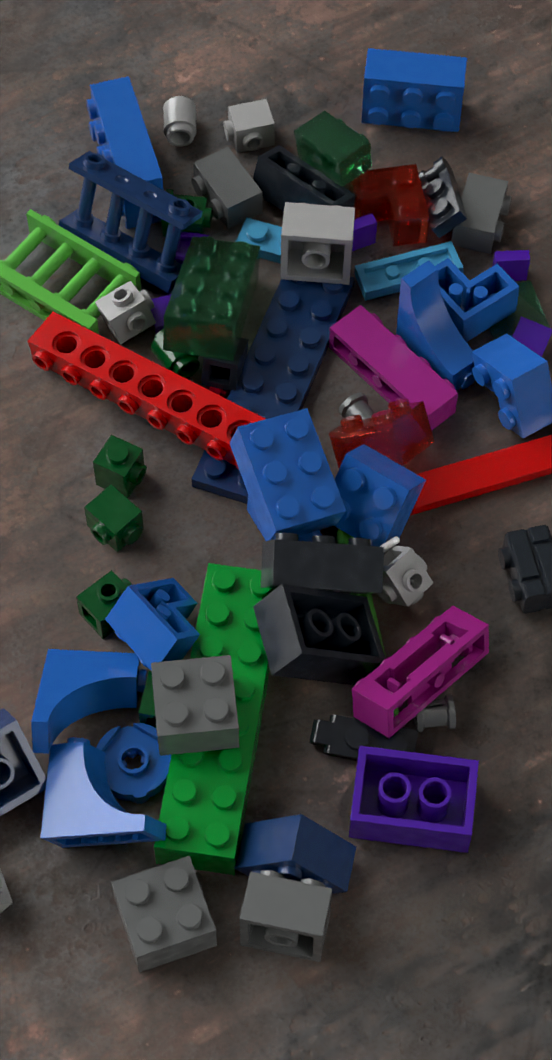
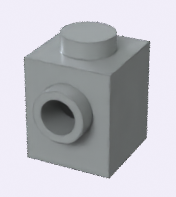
[224,99,275,153]

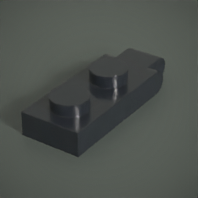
[309,715,418,761]

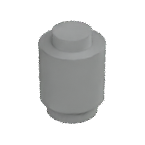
[163,96,197,147]

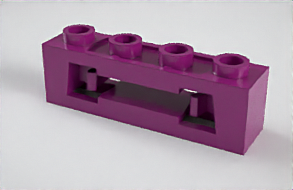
[352,606,489,738]

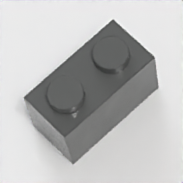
[191,147,263,229]
[452,173,512,254]

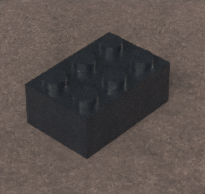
[253,584,386,685]

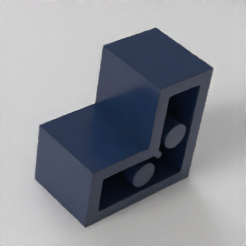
[234,814,357,894]

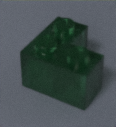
[294,110,372,187]

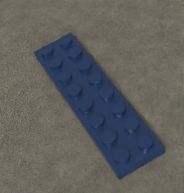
[191,276,355,504]

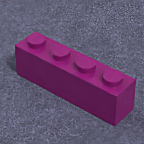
[329,305,458,436]

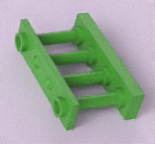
[0,209,141,334]

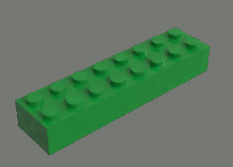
[154,563,275,875]

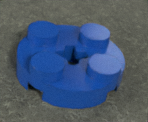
[96,723,171,804]

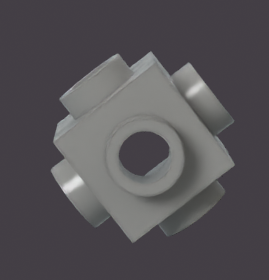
[95,280,156,344]
[378,545,433,607]

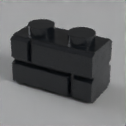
[498,524,552,614]

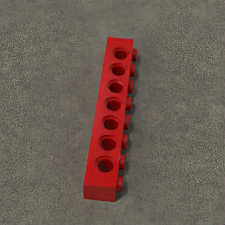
[28,311,266,470]

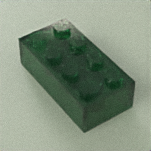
[163,236,261,361]

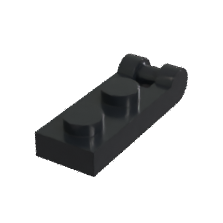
[414,157,467,238]

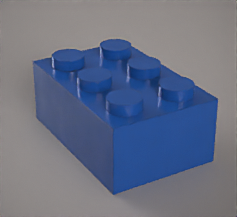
[361,48,467,132]
[230,408,346,541]

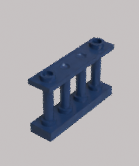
[59,151,203,293]

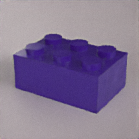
[348,746,479,853]

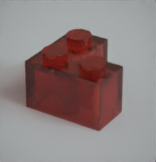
[349,164,429,246]
[329,399,434,468]

